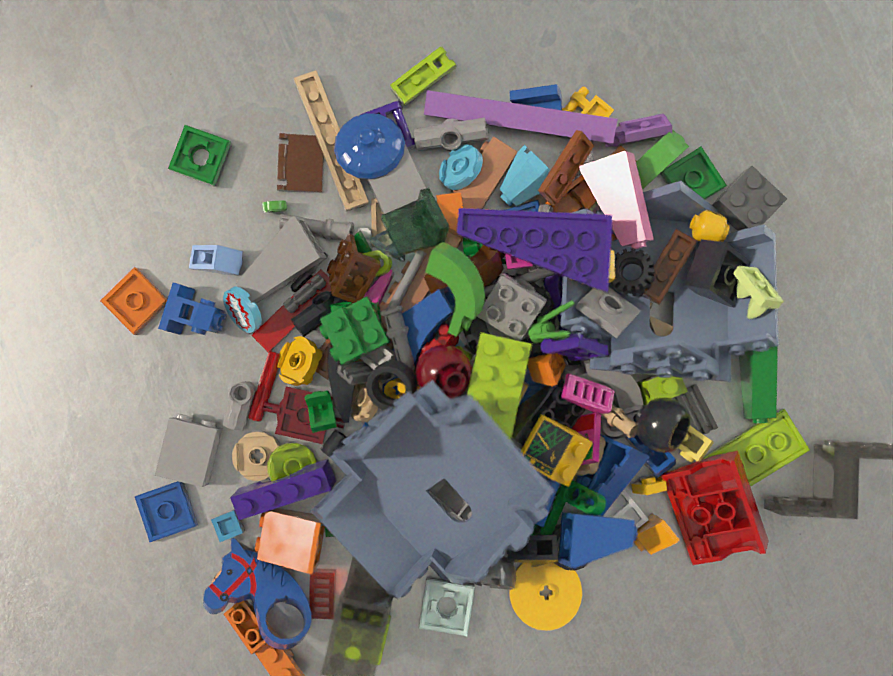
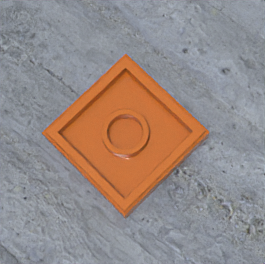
[100,267,167,335]

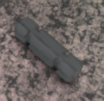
[283,275,326,313]

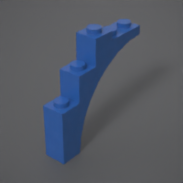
[383,286,456,395]

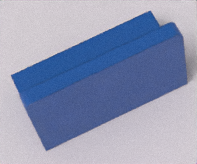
[509,84,562,110]

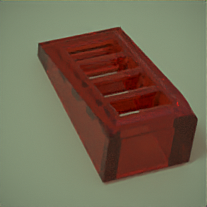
[309,568,337,620]

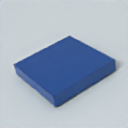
[134,481,198,542]

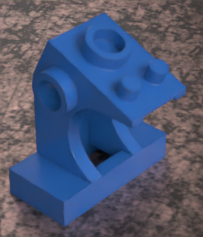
[158,282,227,335]

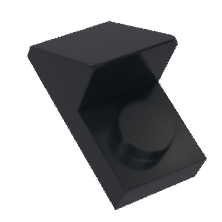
[507,535,558,567]

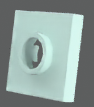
[419,578,475,636]

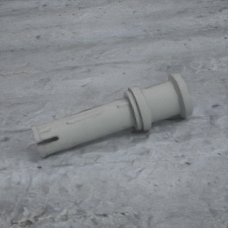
[279,214,354,240]

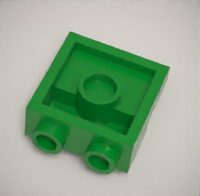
[319,297,391,365]

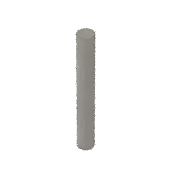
[387,249,426,309]

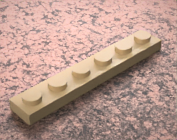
[294,70,368,212]

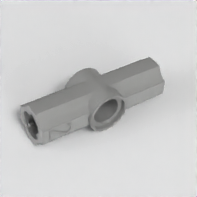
[414,117,489,151]

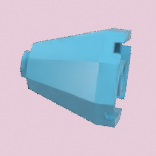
[500,145,550,206]

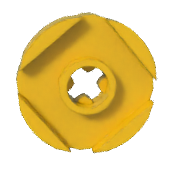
[277,336,322,386]

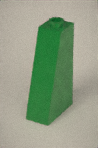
[739,346,778,423]

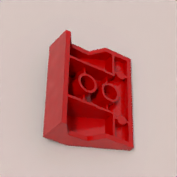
[662,450,769,565]

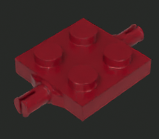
[263,386,345,444]

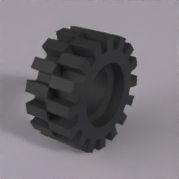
[611,248,655,297]

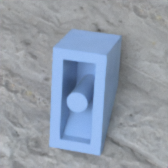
[189,245,243,275]

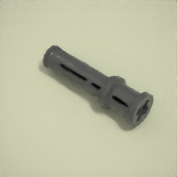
[380,305,417,379]

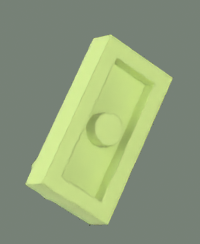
[733,266,784,319]

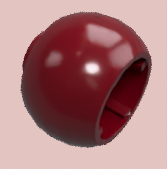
[416,345,472,399]

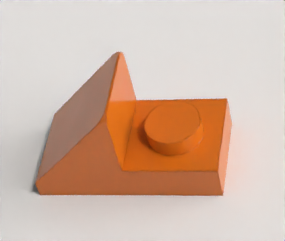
[527,353,566,386]

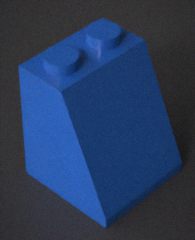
[558,512,637,568]

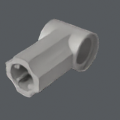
[223,381,256,431]

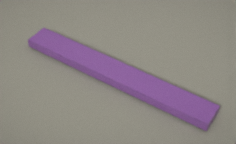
[424,90,618,144]

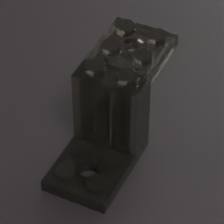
[764,440,893,519]
[321,557,393,676]

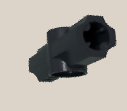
[291,291,349,337]

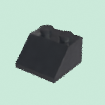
[684,239,751,307]

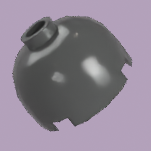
[467,556,516,590]

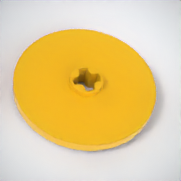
[509,563,582,631]

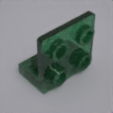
[381,188,449,256]

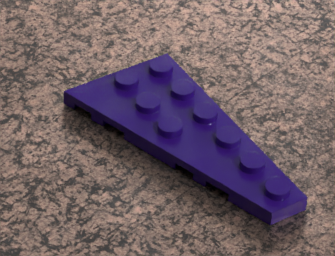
[457,208,613,293]

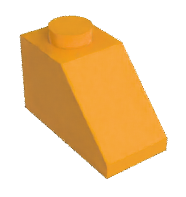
[633,513,680,555]

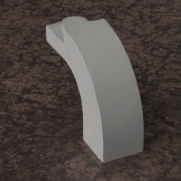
[560,359,643,410]

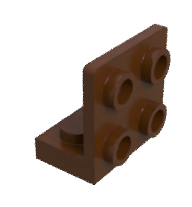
[327,233,381,303]

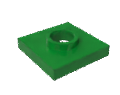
[168,125,231,187]

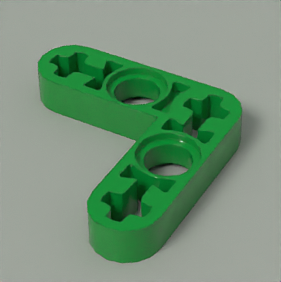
[531,480,606,535]

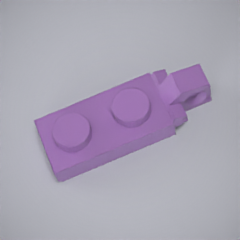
[604,113,672,147]

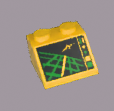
[521,414,593,487]

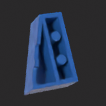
[573,434,650,516]

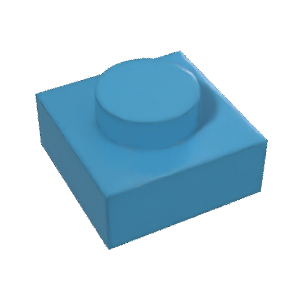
[211,510,245,542]

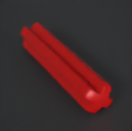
[248,351,280,422]

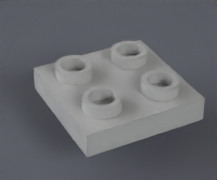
[477,273,547,341]

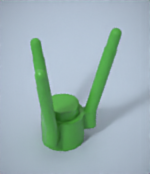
[529,301,575,343]

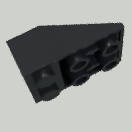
[511,378,586,446]

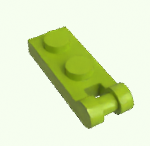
[390,46,457,106]

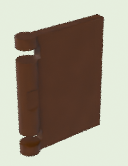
[277,133,323,193]

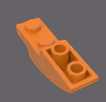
[224,600,305,676]

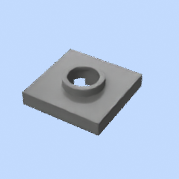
[576,287,640,338]

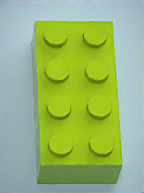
[466,333,531,440]

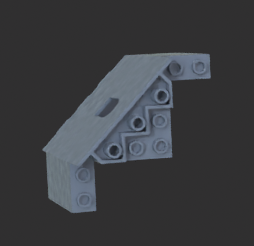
[561,181,779,382]
[311,380,554,599]

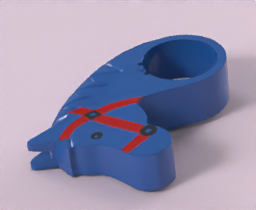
[203,538,312,650]

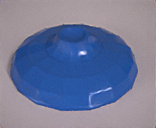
[334,113,405,179]

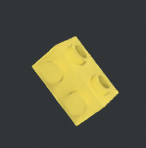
[678,425,714,463]

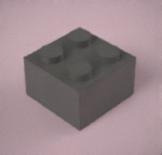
[712,166,787,231]

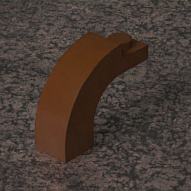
[424,245,505,295]

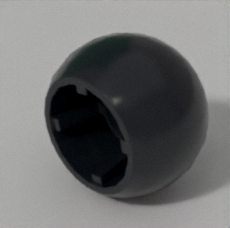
[636,397,691,453]

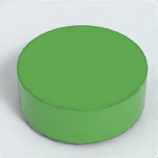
[262,200,287,213]

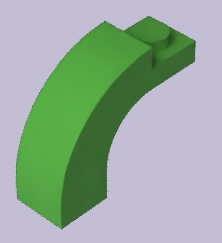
[636,130,689,190]
[425,242,485,337]

